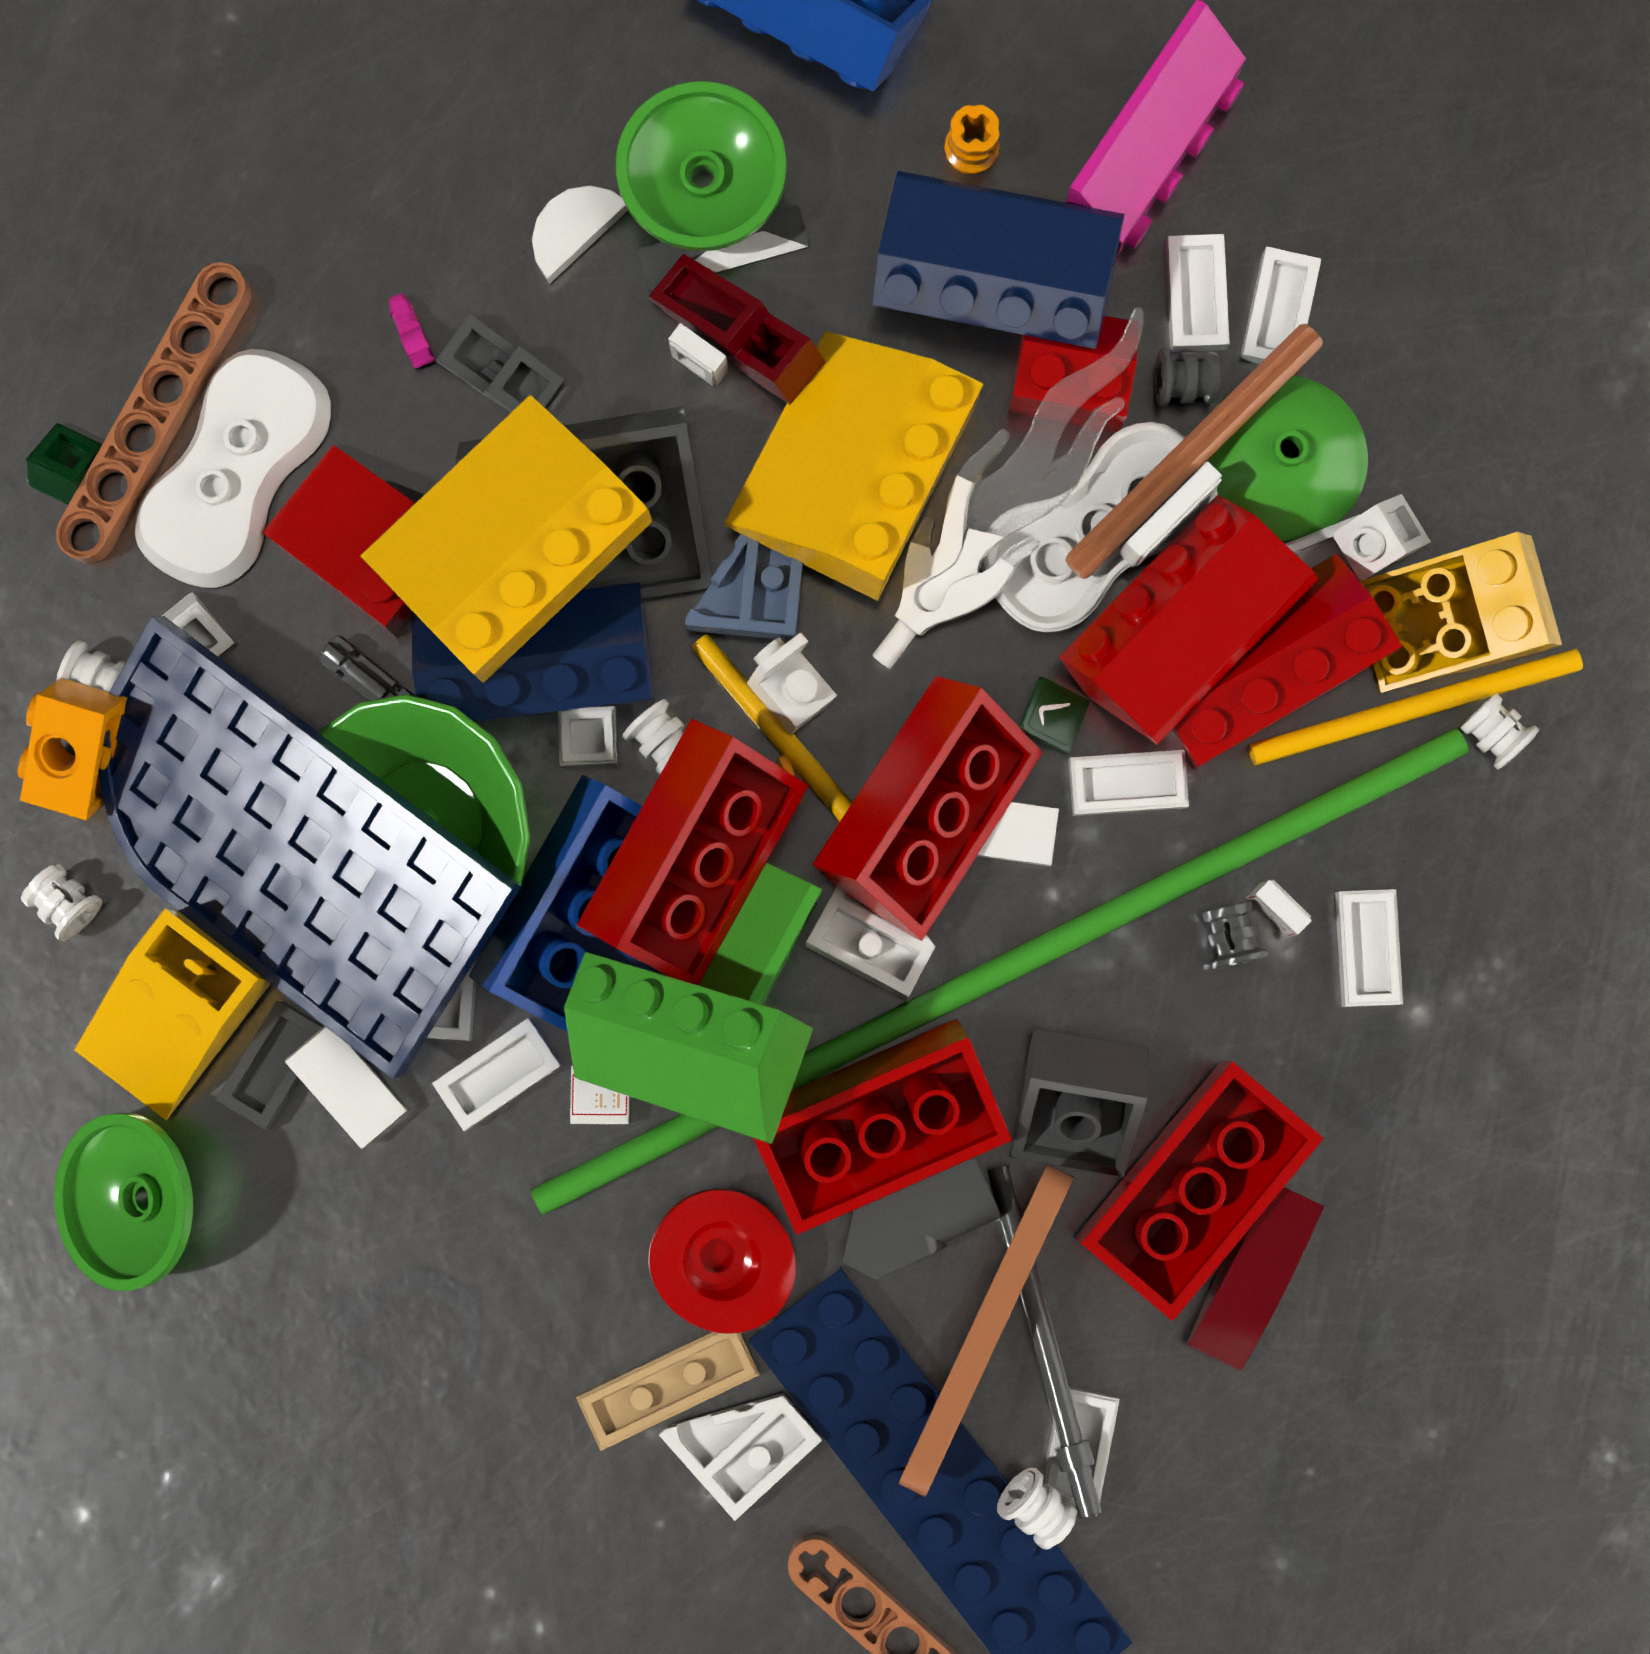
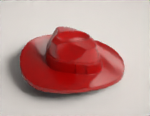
[648,1189,796,1334]

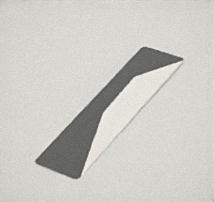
[637,205,810,291]

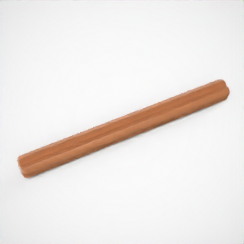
[1065,324,1323,579]

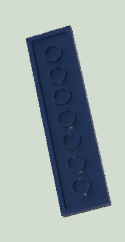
[749,1266,1133,1654]

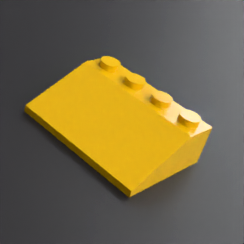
[724,331,983,601]
[361,395,653,683]

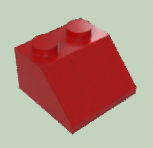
[1008,316,1140,433]

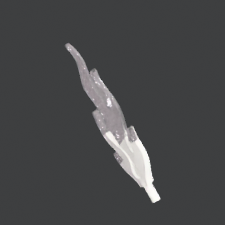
[872,307,1144,669]

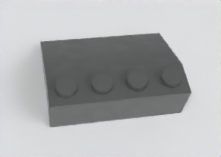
[455,406,712,599]

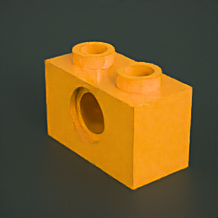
[17,678,127,821]

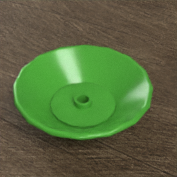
[318,694,531,886]

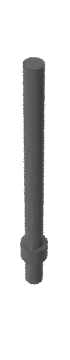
[987,1165,1102,1518]

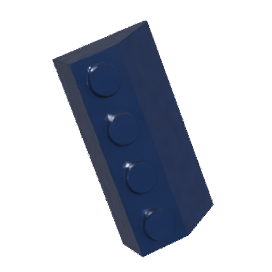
[872,171,1125,349]
[412,582,655,722]

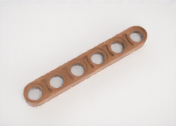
[56,262,251,564]
[899,1164,1074,1497]

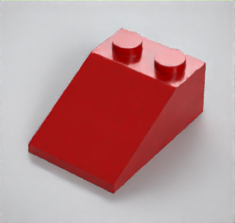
[262,445,415,638]

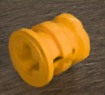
[944,105,1000,175]

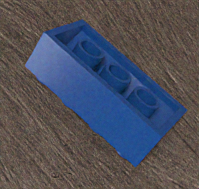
[698,0,933,92]

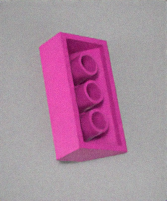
[1066,0,1246,259]

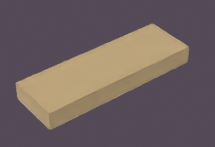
[576,1331,760,1451]

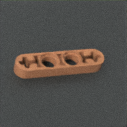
[788,1533,958,1654]

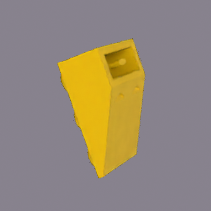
[1360,531,1562,693]
[74,908,271,1120]

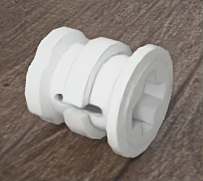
[56,640,126,692]
[1460,693,1540,770]
[622,699,685,775]
[21,864,102,941]
[997,1467,1077,1550]

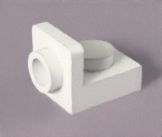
[1333,494,1431,580]
[747,633,837,735]

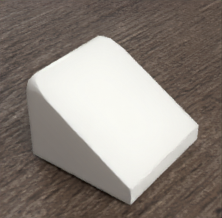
[162,592,234,656]

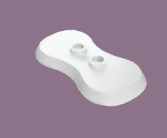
[134,349,331,588]
[981,422,1218,632]

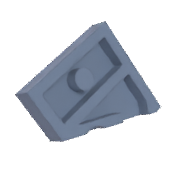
[685,534,803,640]

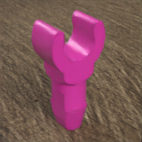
[389,293,435,369]

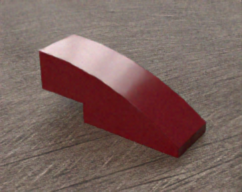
[648,253,825,405]
[1186,1187,1325,1371]

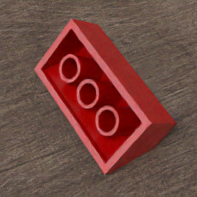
[1059,495,1318,744]
[1172,553,1403,769]
[812,676,1043,941]
[577,718,809,985]
[753,1019,1012,1235]
[1074,1061,1324,1322]

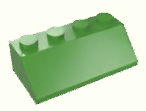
[698,862,822,1005]
[564,952,814,1144]

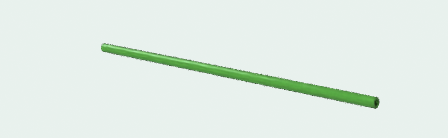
[530,728,1469,1215]

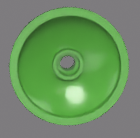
[616,81,787,251]
[1206,375,1368,543]
[54,1113,194,1291]

